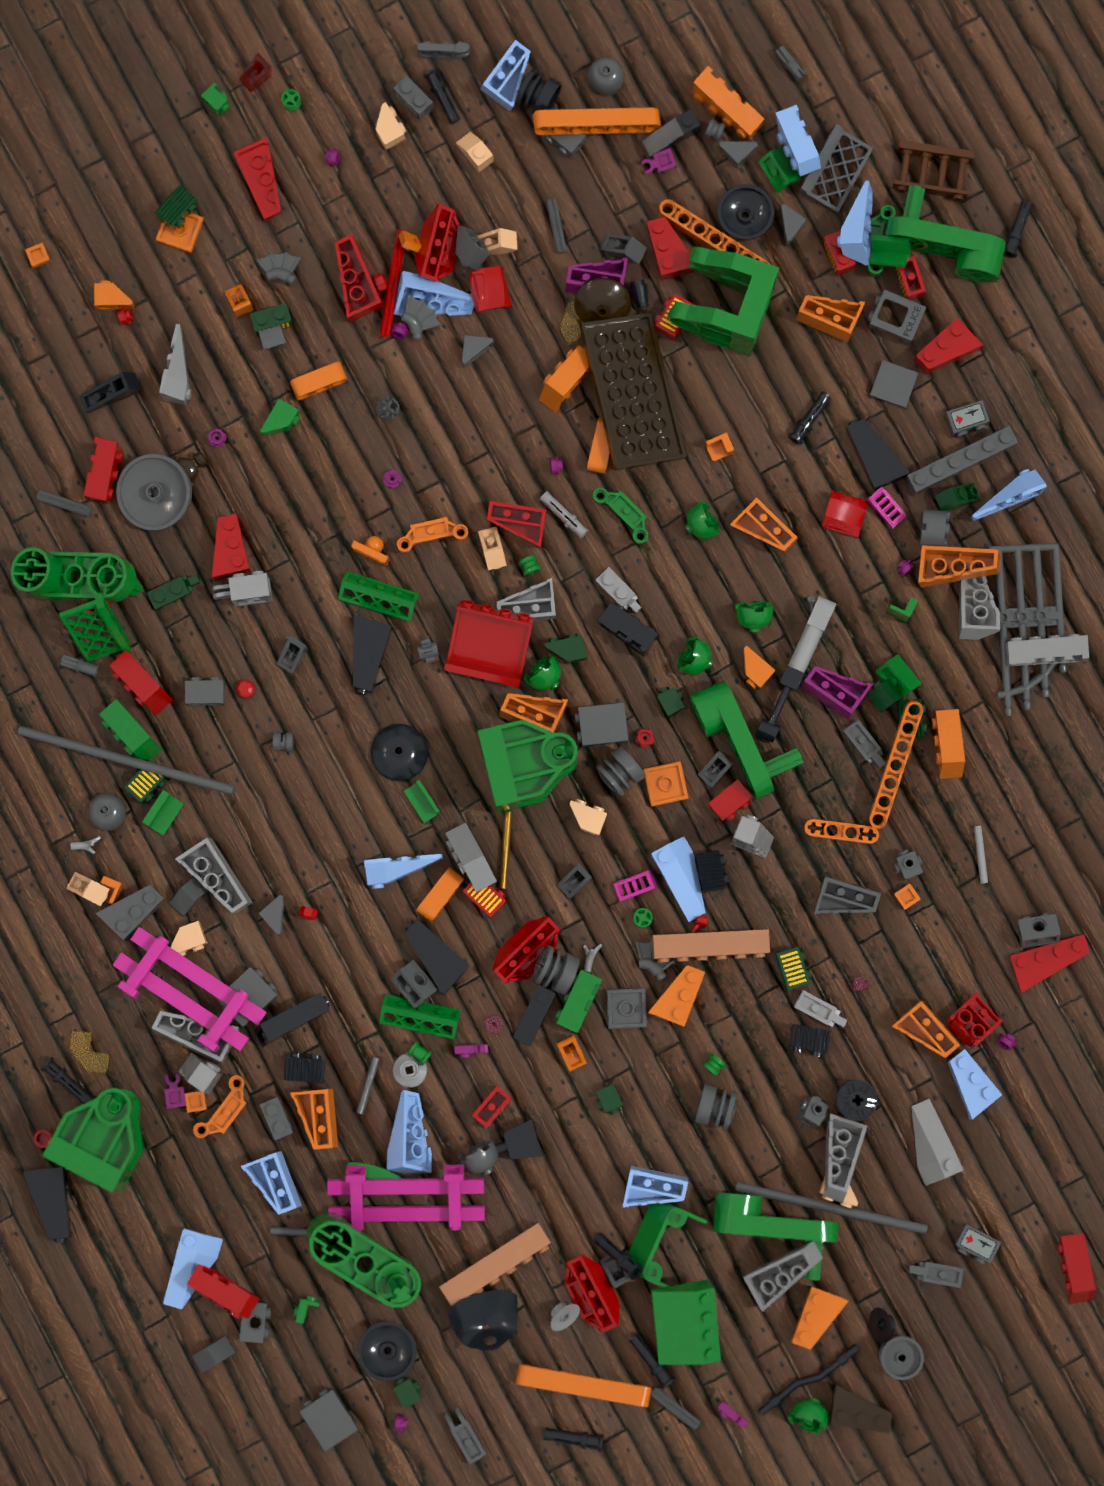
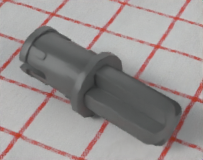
[775,46,806,81]
[60,655,99,677]

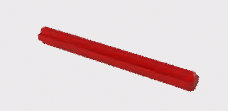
[380,229,406,338]

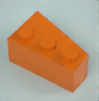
[796,295,865,343]
[539,345,590,413]
[730,497,799,552]
[499,693,568,733]
[931,709,965,779]
[648,965,705,1027]
[892,999,960,1058]
[290,1089,338,1150]
[791,1286,849,1350]

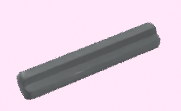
[547,199,567,254]
[36,490,92,517]
[650,1387,701,1430]

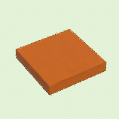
[155,214,204,254]
[643,761,689,807]

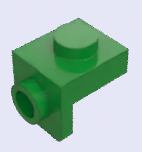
[293,1295,321,1324]

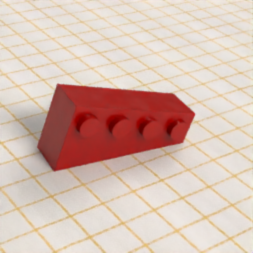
[335,234,384,322]

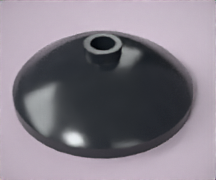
[718,184,774,240]
[371,724,428,781]
[358,1321,417,1381]

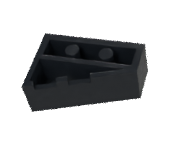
[597,603,658,657]

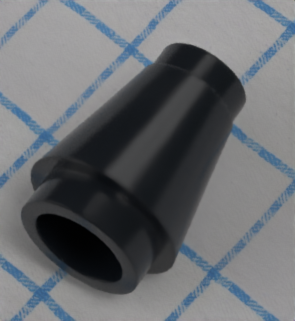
[629,279,649,309]

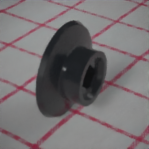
[869,1307,895,1343]

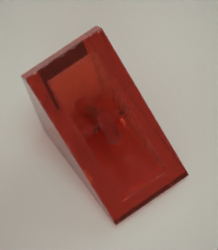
[239,53,273,92]

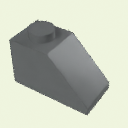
[456,225,490,270]
[600,233,647,264]

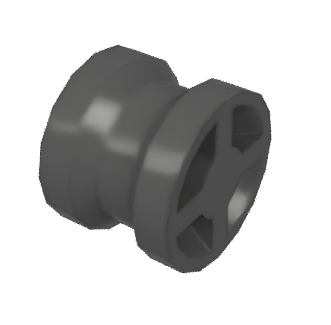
[705,119,726,141]

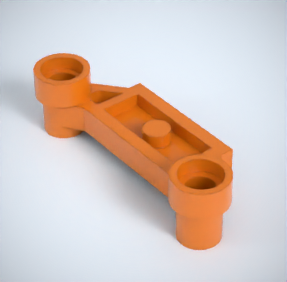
[397,517,468,553]
[193,1075,247,1138]

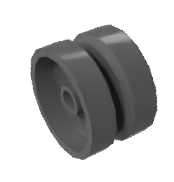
[878,1335,924,1380]

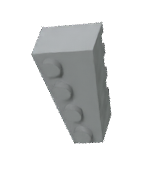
[1005,634,1089,666]
[730,815,774,859]
[175,838,253,913]
[151,1011,240,1065]
[824,1114,867,1203]
[743,1241,823,1312]

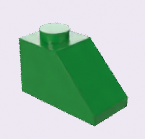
[260,399,301,437]

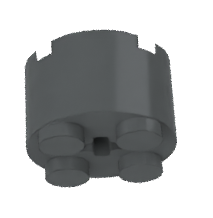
[919,509,950,547]

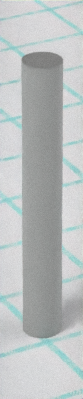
[974,826,988,884]

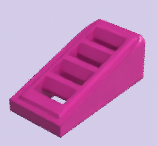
[867,487,907,529]
[613,870,658,901]

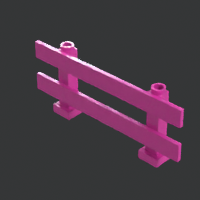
[113,927,267,1054]
[327,1165,485,1231]

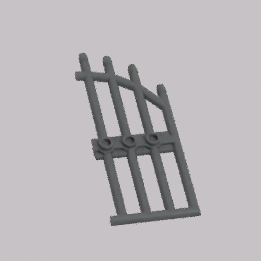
[988,543,1067,717]

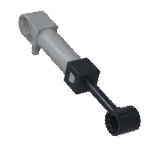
[756,596,836,743]

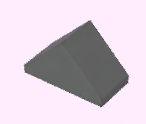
[719,141,757,169]
[780,204,806,246]
[462,335,494,368]
[276,636,308,674]
[698,751,733,788]
[557,863,592,899]
[170,877,209,917]
[259,895,285,935]
[600,1256,631,1289]
[192,1336,236,1373]

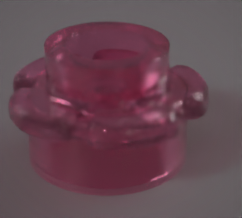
[850,977,869,993]
[485,1015,504,1034]

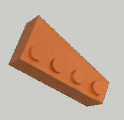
[692,66,765,141]
[918,545,1001,588]

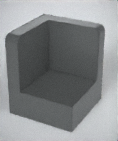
[259,325,287,350]

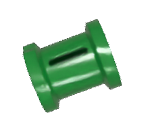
[407,1041,433,1066]

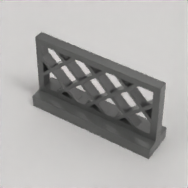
[797,124,873,213]

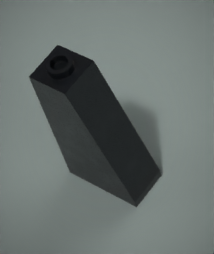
[845,418,909,491]
[353,615,392,695]
[405,919,470,995]
[254,993,330,1047]
[24,1167,72,1243]

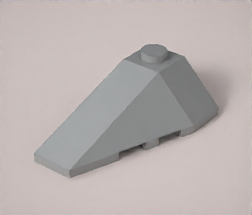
[159,324,192,405]
[959,576,1000,640]
[911,1099,963,1186]

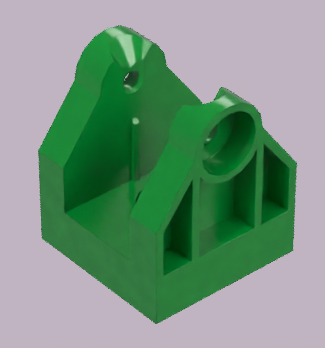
[667,247,779,357]
[478,720,578,814]
[43,1088,145,1193]

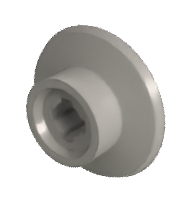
[392,1053,427,1088]
[550,1302,580,1331]

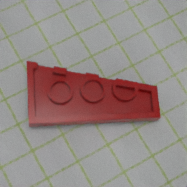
[233,137,282,221]
[1009,934,1090,993]

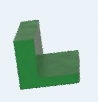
[758,148,802,193]
[869,234,911,268]
[886,597,918,623]
[876,654,922,700]
[403,780,441,824]
[142,790,184,835]

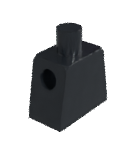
[495,1120,542,1159]

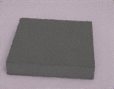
[870,360,918,409]
[607,988,647,1029]

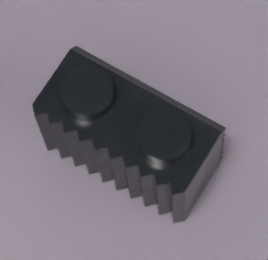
[696,850,729,893]
[788,1024,831,1057]
[284,1053,326,1083]

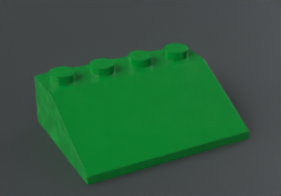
[651,1279,721,1365]

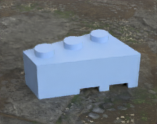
[480,40,531,112]
[776,105,821,176]
[947,1049,1002,1120]
[240,1151,302,1215]
[623,1166,688,1207]

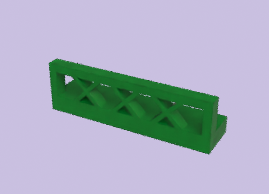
[338,571,419,621]
[379,994,461,1039]

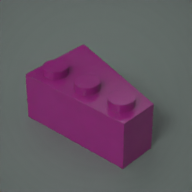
[565,257,628,294]
[801,666,873,720]

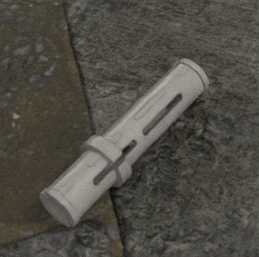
[539,491,589,539]

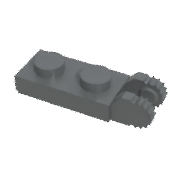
[417,41,470,59]
[444,1407,487,1464]

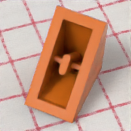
[224,284,253,318]
[557,1036,587,1072]

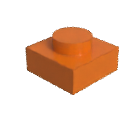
[398,230,422,252]
[25,243,50,268]
[893,884,921,910]
[184,1091,207,1113]

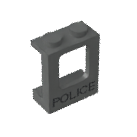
[867,290,926,345]

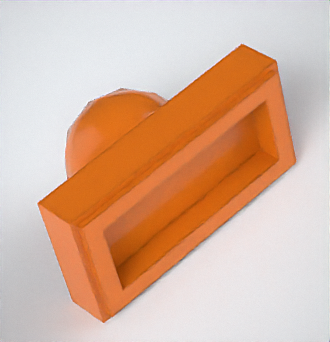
[351,536,389,566]

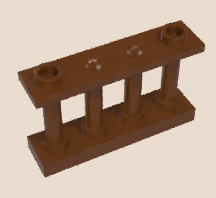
[892,140,975,201]

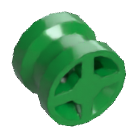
[281,89,301,112]
[518,555,542,576]
[633,908,653,928]
[702,1053,726,1077]

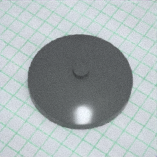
[116,454,192,530]

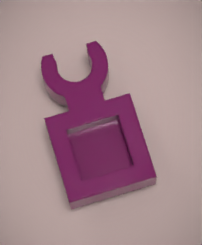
[641,147,677,174]
[455,1044,488,1058]
[164,1074,186,1109]
[717,1400,748,1429]

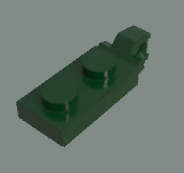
[147,575,201,610]

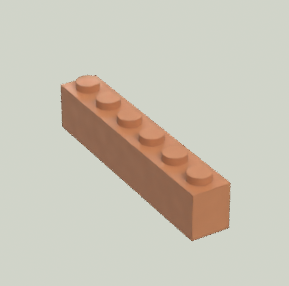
[651,929,770,963]
[440,1222,551,1306]

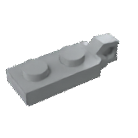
[595,567,641,614]
[794,990,847,1028]

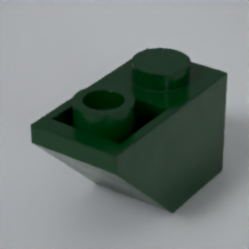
[935,482,980,511]
[545,633,587,664]

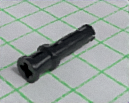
[423,68,461,124]
[1004,201,1032,258]
[787,391,831,445]
[40,1057,94,1104]
[594,1233,643,1280]
[629,1333,676,1389]
[544,1427,604,1452]

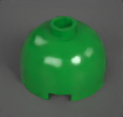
[685,501,721,540]
[735,601,773,632]
[677,636,713,676]
[523,654,562,691]
[788,1398,828,1434]

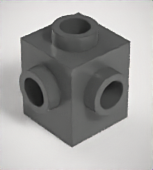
[893,850,923,881]
[796,1096,829,1128]

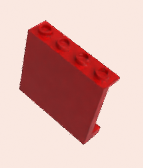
[444,600,534,687]

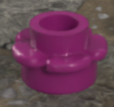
[325,148,340,166]
[391,323,409,340]
[208,429,226,447]
[550,456,563,475]
[383,470,402,488]
[897,560,914,577]
[998,1033,1016,1051]
[394,1414,408,1434]

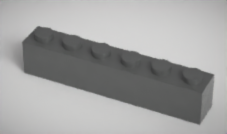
[905,426,1018,496]

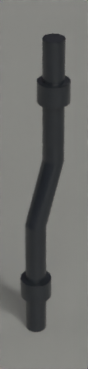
[758,1344,860,1416]

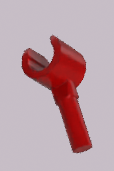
[690,915,709,933]

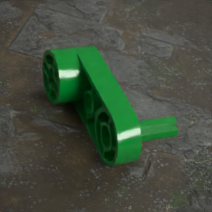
[884,185,1006,283]
[11,547,143,603]
[689,680,804,800]
[713,1192,839,1280]
[306,1212,421,1308]

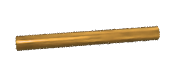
[499,812,512,889]

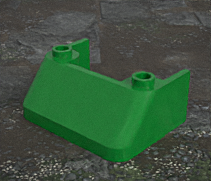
[628,1203,707,1288]

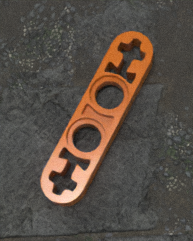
[804,819,879,844]

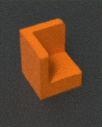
[705,432,734,462]
[101,876,124,905]

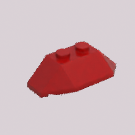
[414,204,459,282]
[492,916,560,983]
[565,1254,620,1333]

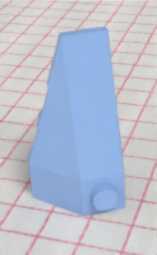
[837,181,873,265]
[394,271,474,316]
[970,469,1047,522]
[651,837,705,922]
[364,854,443,889]
[387,1090,432,1173]
[163,1228,223,1309]

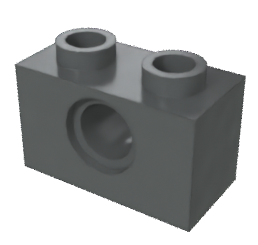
[1017,913,1061,948]
[391,960,438,1008]
[239,1302,271,1343]

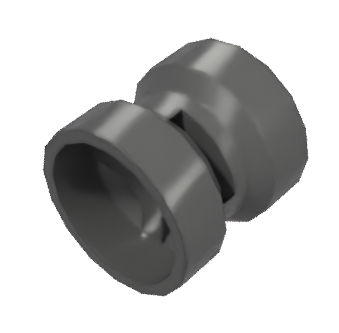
[273,732,294,751]

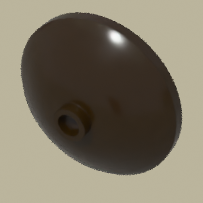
[574,278,631,323]

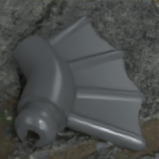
[256,252,301,285]
[400,294,441,340]
[635,941,677,981]

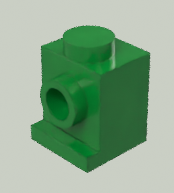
[201,83,231,116]

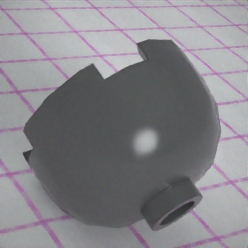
[587,57,624,96]
[88,793,126,831]
[458,1139,498,1176]

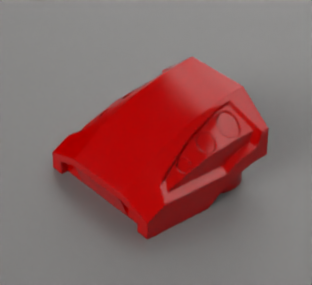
[469,266,511,313]
[822,490,868,539]
[947,992,1003,1049]

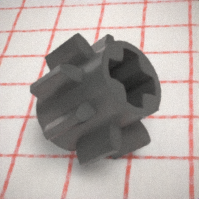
[376,396,399,420]
[417,639,439,663]

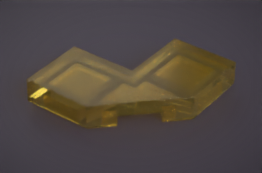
[560,300,582,346]
[70,1031,109,1073]

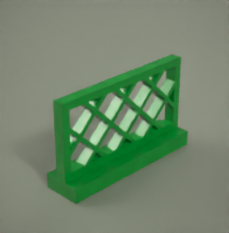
[59,592,132,662]

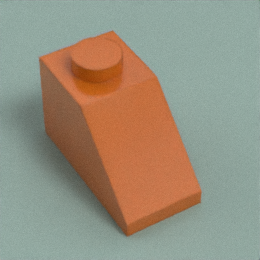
[94,280,135,310]
[743,645,776,690]

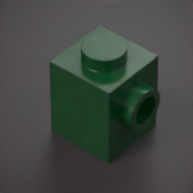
[867,679,902,713]
[657,686,685,718]
[595,1084,623,1115]
[393,1377,422,1409]

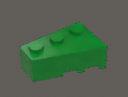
[99,699,162,761]
[555,970,602,1034]

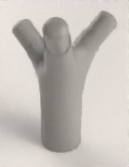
[70,836,101,854]
[583,944,602,972]

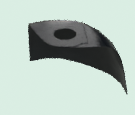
[447,1290,518,1351]

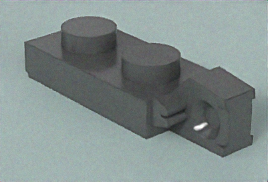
[842,719,886,770]
[908,1262,964,1288]

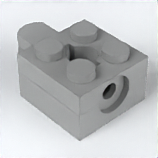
[212,571,273,607]

